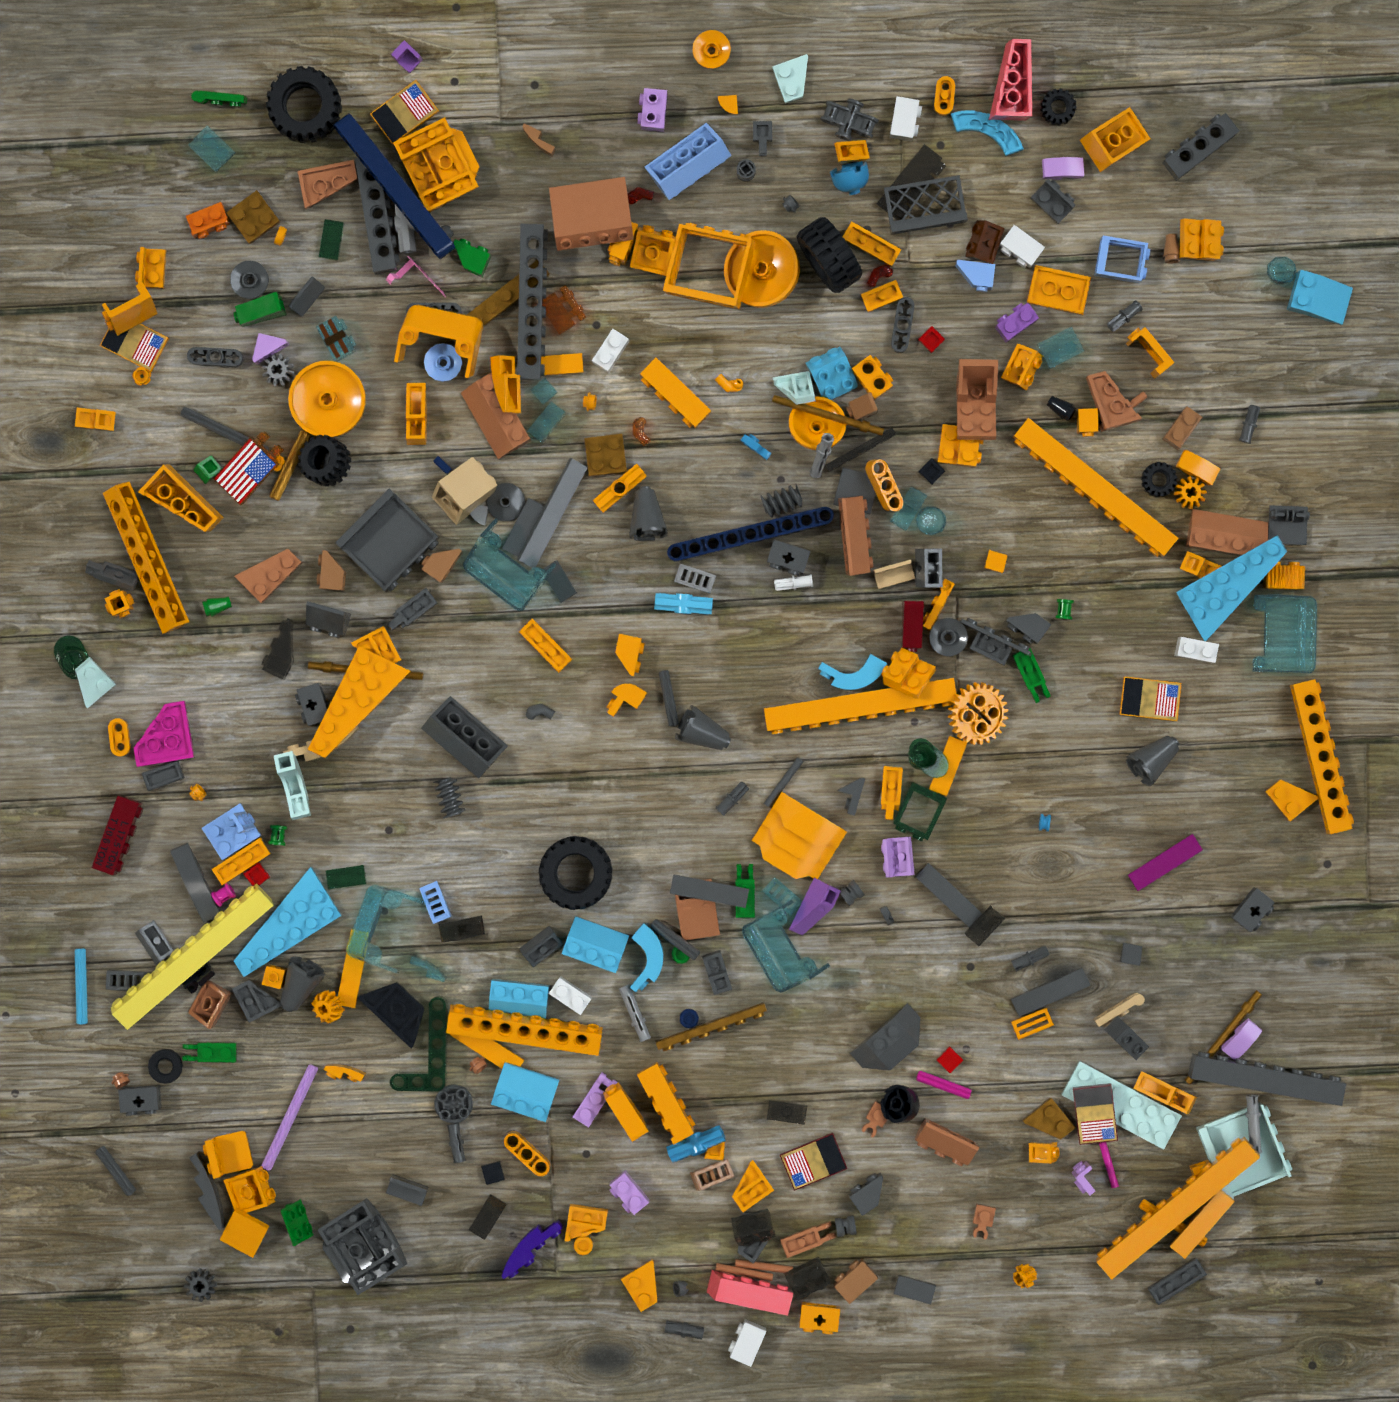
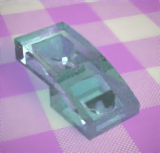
[890,486,927,531]
[410,955,447,982]

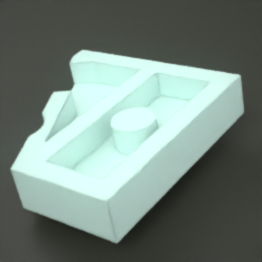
[772,54,808,104]
[773,371,815,405]
[75,657,116,708]

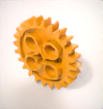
[948,682,1009,745]

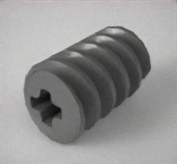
[760,484,802,518]
[433,777,465,819]

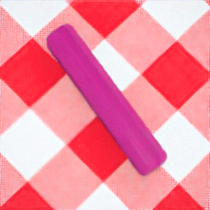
[916,1071,972,1099]

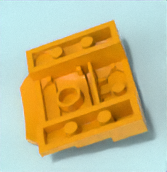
[393,117,479,212]
[752,792,847,879]

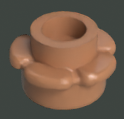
[469,1057,487,1074]
[111,1072,130,1089]

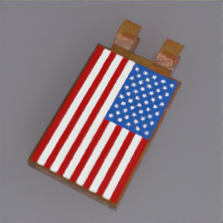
[213,431,284,505]

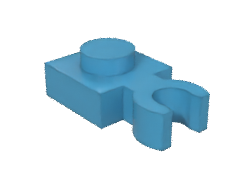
[740,434,771,460]

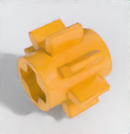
[1013,1264,1037,1288]

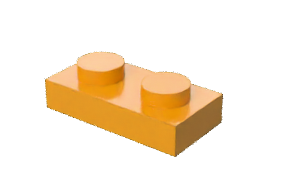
[860,280,903,313]

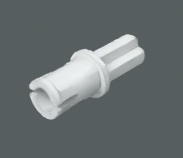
[774,575,813,591]

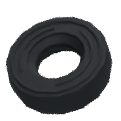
[148,1049,183,1084]

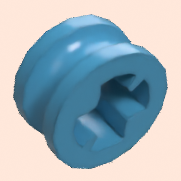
[1039,814,1051,832]

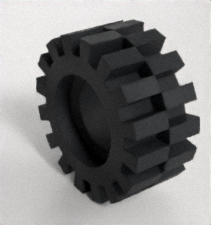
[1041,88,1077,126]
[1141,462,1178,497]

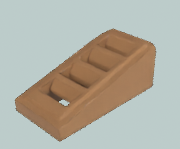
[690,1159,734,1191]

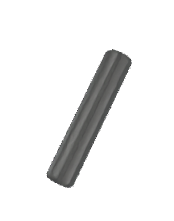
[659,670,679,727]
[651,919,700,960]
[95,1146,136,1196]

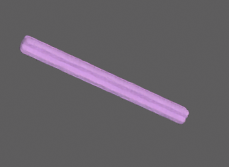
[261,1064,318,1171]

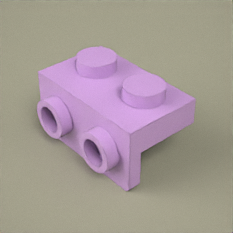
[881,837,915,878]
[1071,1161,1095,1196]

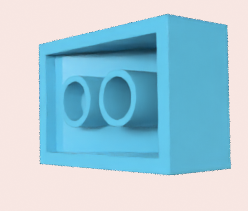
[1287,270,1353,325]

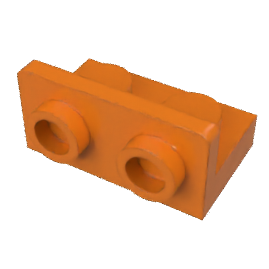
[186,202,230,239]

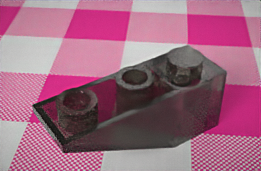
[261,618,294,680]

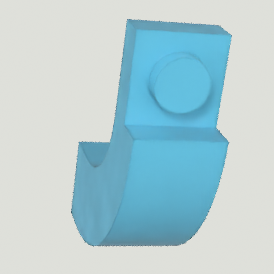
[818,654,887,690]
[630,923,664,992]

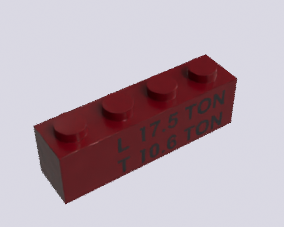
[91,795,143,876]

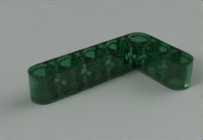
[390,995,448,1091]

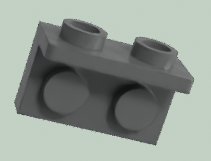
[1030,179,1075,224]

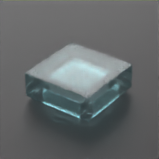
[531,378,558,405]

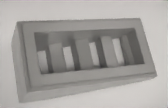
[674,564,716,594]

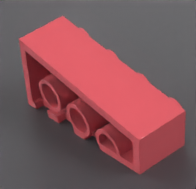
[707,1270,793,1316]

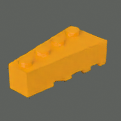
[138,464,224,532]
[637,1062,696,1145]

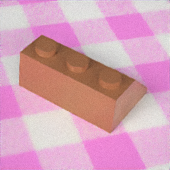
[915,1118,979,1166]

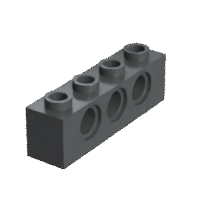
[1163,113,1240,181]

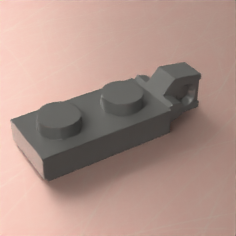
[85,560,139,592]
[388,588,438,630]

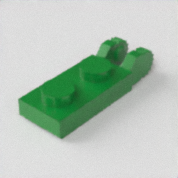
[191,91,247,107]
[1012,648,1051,703]
[735,864,755,918]
[182,1042,237,1062]

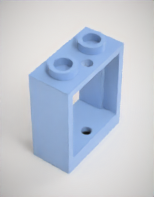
[1094,235,1151,284]

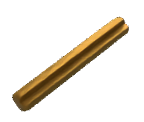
[269,430,311,501]

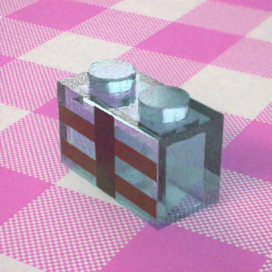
[316,316,357,362]

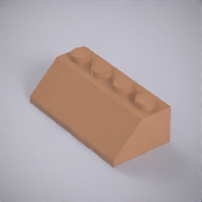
[461,372,531,460]
[838,496,873,576]
[1185,509,1268,556]

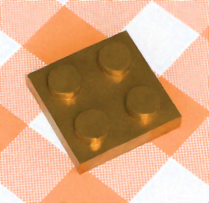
[226,190,280,244]
[584,434,627,477]

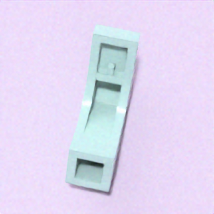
[274,751,311,820]

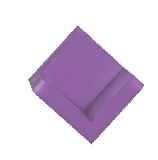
[391,40,423,73]

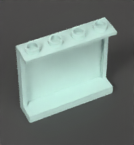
[1196,1102,1292,1199]

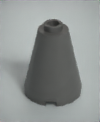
[629,486,668,541]
[675,705,731,750]
[1126,736,1179,786]
[280,956,325,1012]

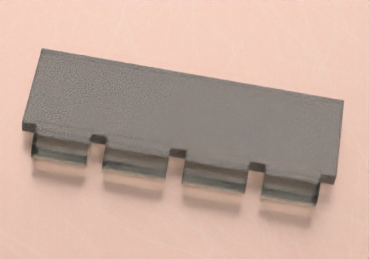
[876,144,946,219]

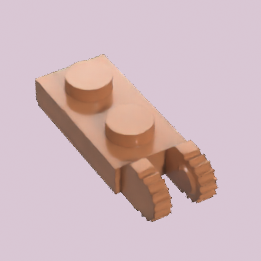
[780,1221,836,1258]

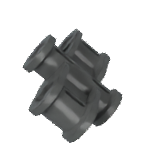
[820,99,879,141]

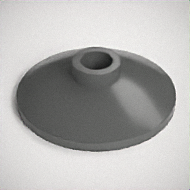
[230,261,269,299]
[487,483,525,521]
[929,618,968,656]

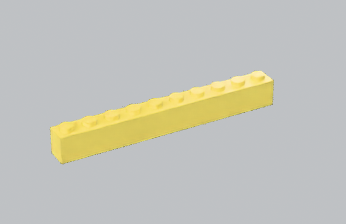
[111,883,274,1030]

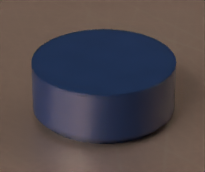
[680,1009,699,1028]

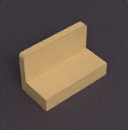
[873,560,915,589]

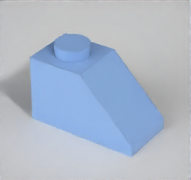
[955,260,995,292]

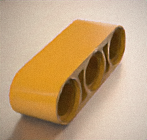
[865,459,904,511]
[504,1131,550,1176]

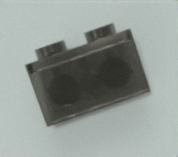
[731,1209,776,1247]
[784,1257,831,1300]

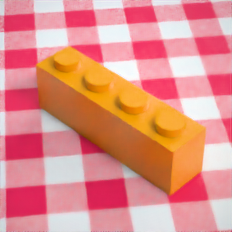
[640,358,711,429]

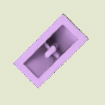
[252,333,289,365]

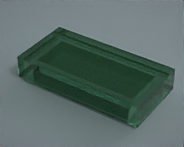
[319,219,344,261]
[325,865,367,889]

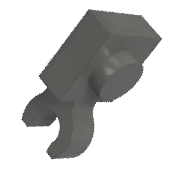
[753,121,772,156]

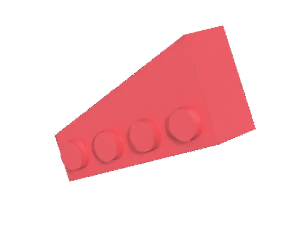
[989,39,1032,121]

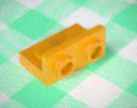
[135,247,166,289]
[1001,343,1043,390]

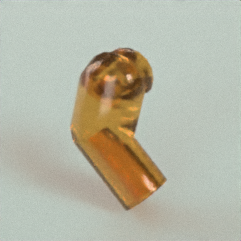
[632,417,650,446]

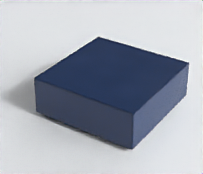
[433,456,453,475]

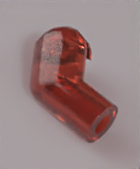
[627,187,654,204]
[866,265,893,288]

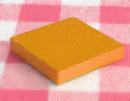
[220,1208,270,1258]

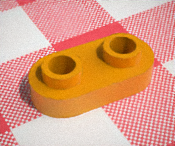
[934,76,955,116]
[108,718,131,756]

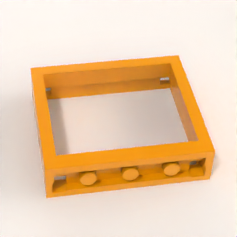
[663,223,756,310]

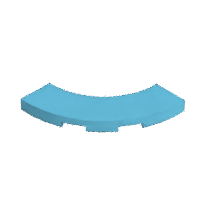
[950,110,1024,156]

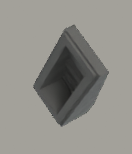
[106,970,147,991]

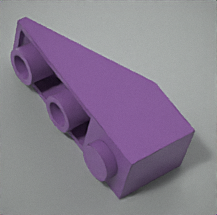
[789,878,841,935]

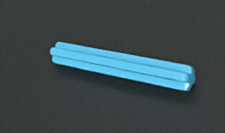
[75,948,88,1025]

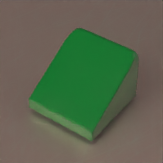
[194,455,223,484]

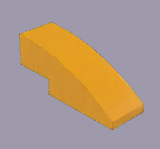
[490,355,521,414]
[406,383,427,445]
[1133,1071,1197,1114]

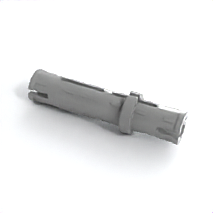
[810,433,834,478]
[619,984,651,1042]
[1245,1094,1262,1154]

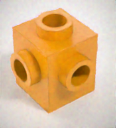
[105,589,134,618]

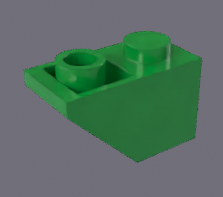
[453,238,491,278]

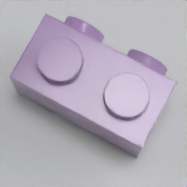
[637,88,667,132]
[609,1170,649,1215]

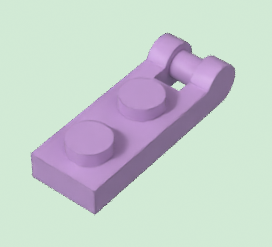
[573,1072,618,1128]

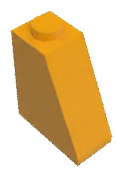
[603,1082,649,1142]

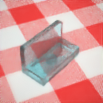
[527,402,566,444]

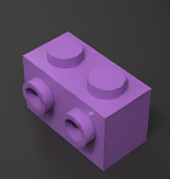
[995,303,1039,343]

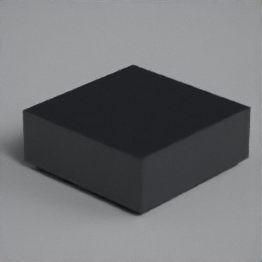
[918,458,945,485]
[481,1161,505,1185]

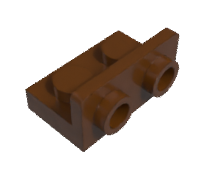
[965,220,1005,264]

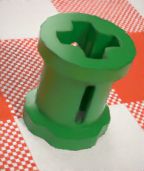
[1055,599,1074,620]
[268,825,287,846]

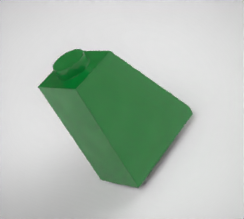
[233,292,287,327]

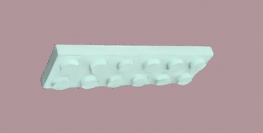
[1061,1061,1182,1149]

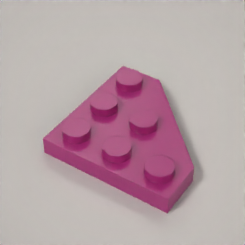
[134,701,194,767]

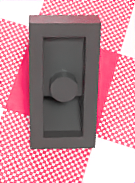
[837,778,865,816]

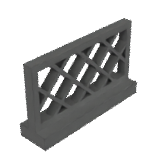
[884,175,968,235]

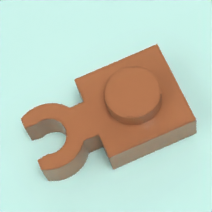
[862,1101,887,1138]
[973,1203,996,1240]

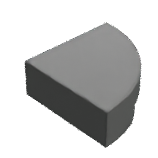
[470,505,488,526]

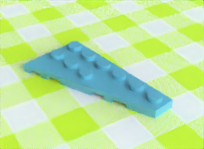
[1176,535,1287,641]
[234,867,342,977]

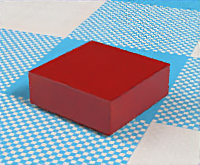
[918,326,945,353]
[243,862,270,886]
[936,1046,963,1073]

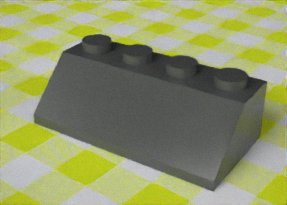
[421,696,508,778]

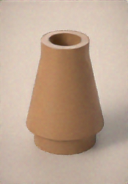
[1163,234,1180,264]

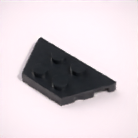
[358,982,425,1048]

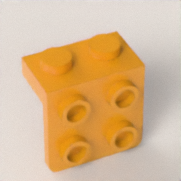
[203,1130,253,1179]

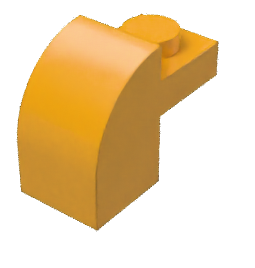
[606,684,647,717]

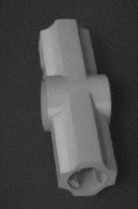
[394,205,416,254]

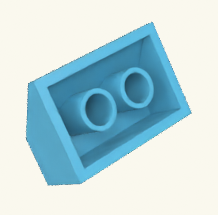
[561,916,629,973]
[489,979,550,1019]
[491,1062,559,1122]

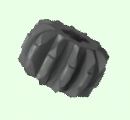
[184,1268,217,1302]

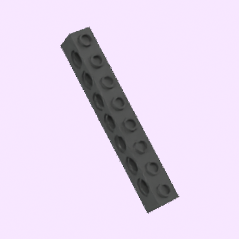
[517,224,548,380]

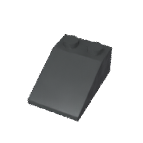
[306,601,351,638]

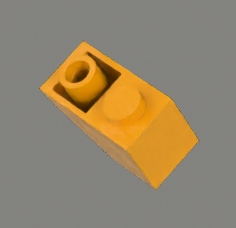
[615,634,645,676]

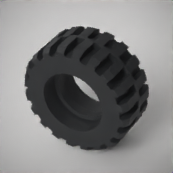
[266,66,342,143]
[796,217,862,293]
[538,836,613,910]

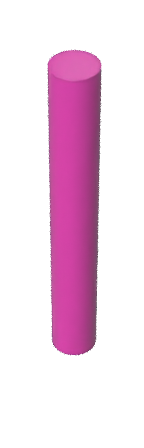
[1099,1142,1119,1188]

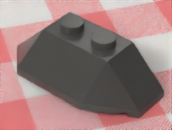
[850,1003,920,1071]

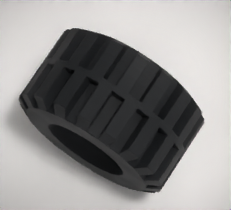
[298,435,352,487]

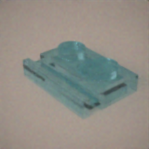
[188,125,235,173]
[1037,326,1084,369]

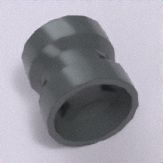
[737,159,756,182]
[840,880,865,906]
[835,1215,857,1238]

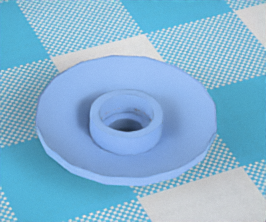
[424,343,462,382]

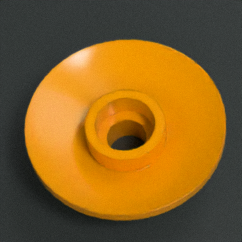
[692,30,731,69]

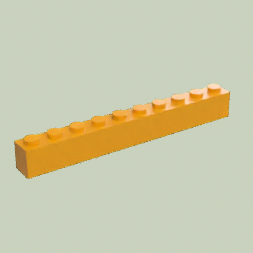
[1012,418,1178,557]
[764,678,957,734]
[1096,1137,1260,1280]

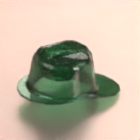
[54,635,89,679]
[908,738,949,778]

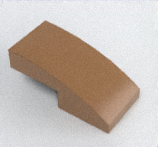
[522,123,556,157]

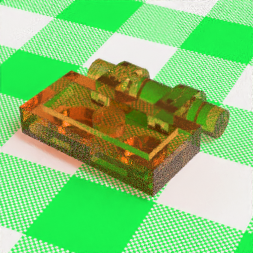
[542,285,586,335]

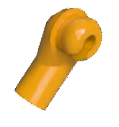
[715,374,744,392]

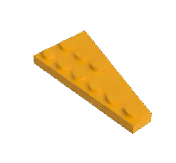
[308,646,411,758]

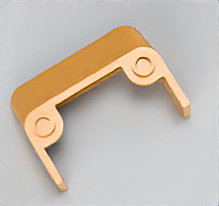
[394,304,483,378]

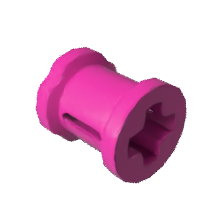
[211,883,236,907]

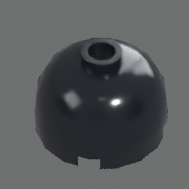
[881,1085,920,1124]

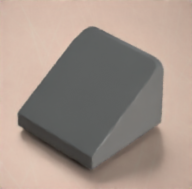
[1120,943,1142,966]

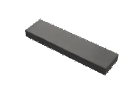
[670,874,749,908]

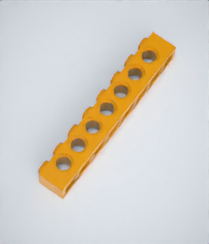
[103,481,189,634]
[1290,679,1354,834]
[446,1004,603,1056]

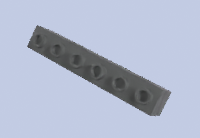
[355,158,400,275]

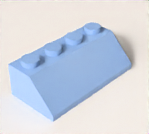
[645,123,731,200]

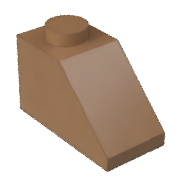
[846,392,878,420]
[421,549,463,583]

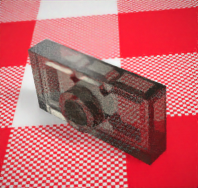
[965,905,1005,946]
[767,1100,807,1125]

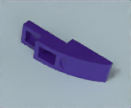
[502,1219,563,1279]

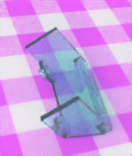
[463,518,556,611]
[346,885,424,974]
[742,899,830,993]

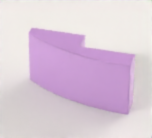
[1042,157,1084,180]
[1221,1018,1262,1061]

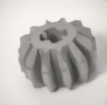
[262,354,295,387]

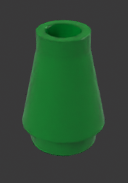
[202,596,232,617]

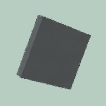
[833,468,876,514]

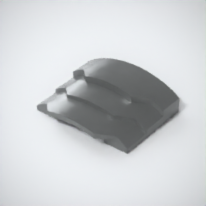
[318,1198,407,1295]

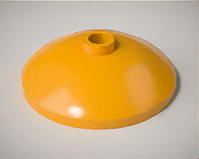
[789,396,846,450]

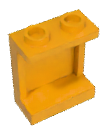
[101,282,158,336]
[1126,327,1175,379]

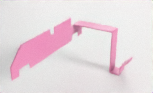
[386,256,446,297]

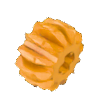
[1173,476,1207,509]
[311,990,345,1024]

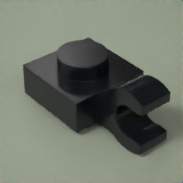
[182,962,215,994]

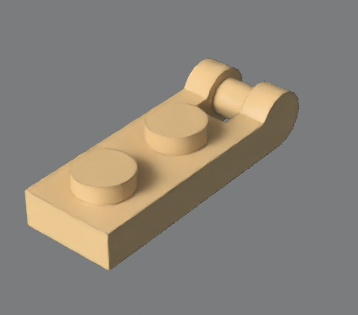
[1093,993,1145,1028]

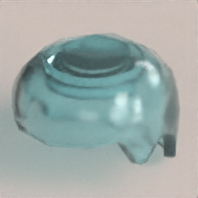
[1267,257,1296,286]
[916,506,947,535]

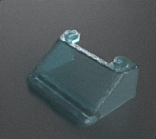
[1252,594,1317,673]

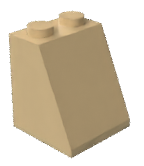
[432,457,497,525]

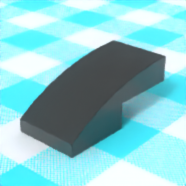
[702,950,732,995]

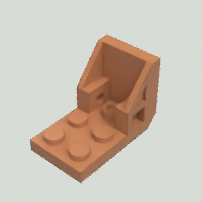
[956,359,998,440]

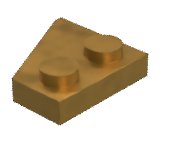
[1022,1097,1075,1140]

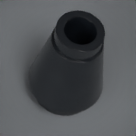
[1047,396,1077,421]

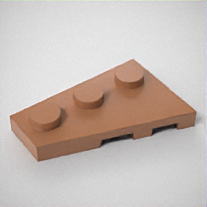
[298,160,358,209]
[1086,371,1142,431]
[234,549,302,603]

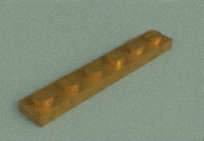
[467,260,550,327]
[656,1002,767,1052]

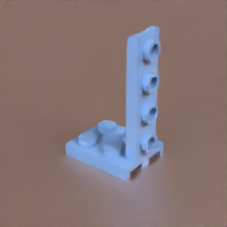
[202,803,261,860]

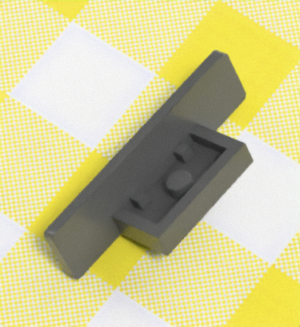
[960,618,1032,666]

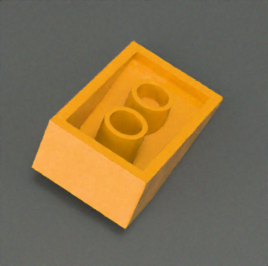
[1080,107,1151,172]

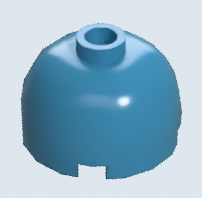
[830,161,869,195]

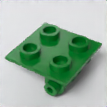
[280,1199,314,1246]

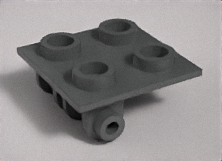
[1268,505,1310,545]

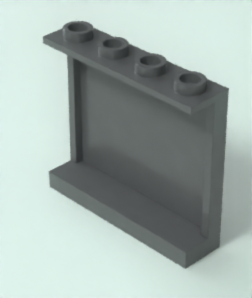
[335,489,439,592]

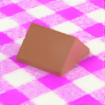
[188,980,232,1029]

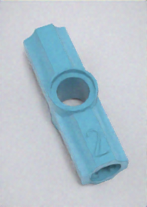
[654,593,713,615]

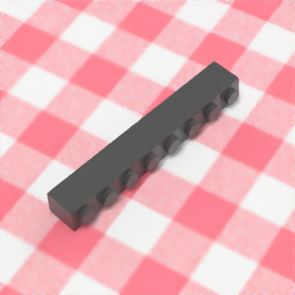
[1188,1051,1346,1106]

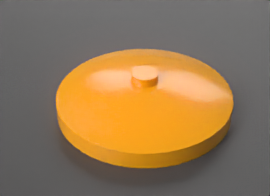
[724,230,800,308]
[288,361,366,438]

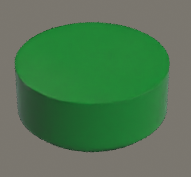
[672,947,690,964]

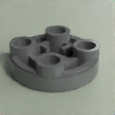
[434,1084,473,1123]

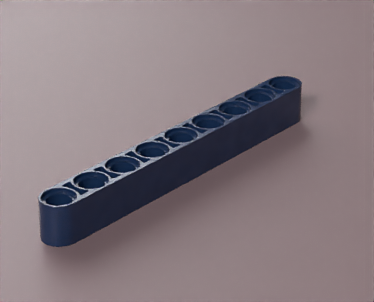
[333,113,456,260]
[667,507,834,562]

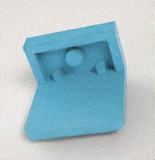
[806,347,858,400]

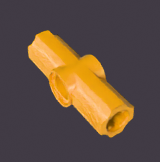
[592,464,647,513]

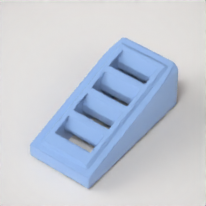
[419,881,452,924]

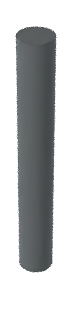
[763,757,803,808]

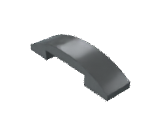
[915,863,984,929]

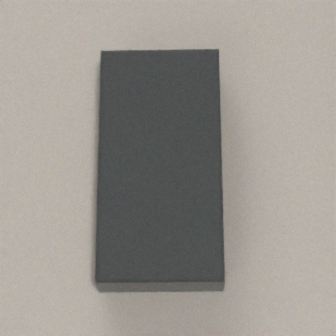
[142,760,185,791]
[894,1275,936,1305]

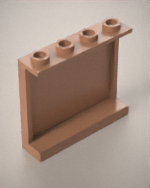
[549,177,634,251]

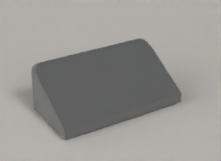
[289,276,325,316]
[541,560,577,603]
[135,920,174,964]
[520,926,563,967]

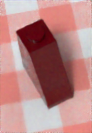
[901,601,924,652]

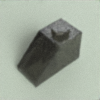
[438,915,485,942]
[469,1194,506,1240]

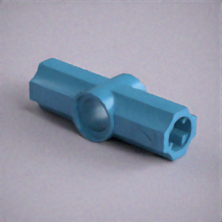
[666,1125,726,1163]

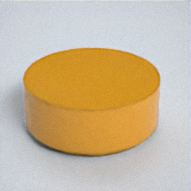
[274,226,287,246]
[574,1236,593,1255]

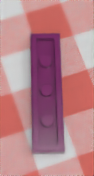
[1127,834,1203,891]

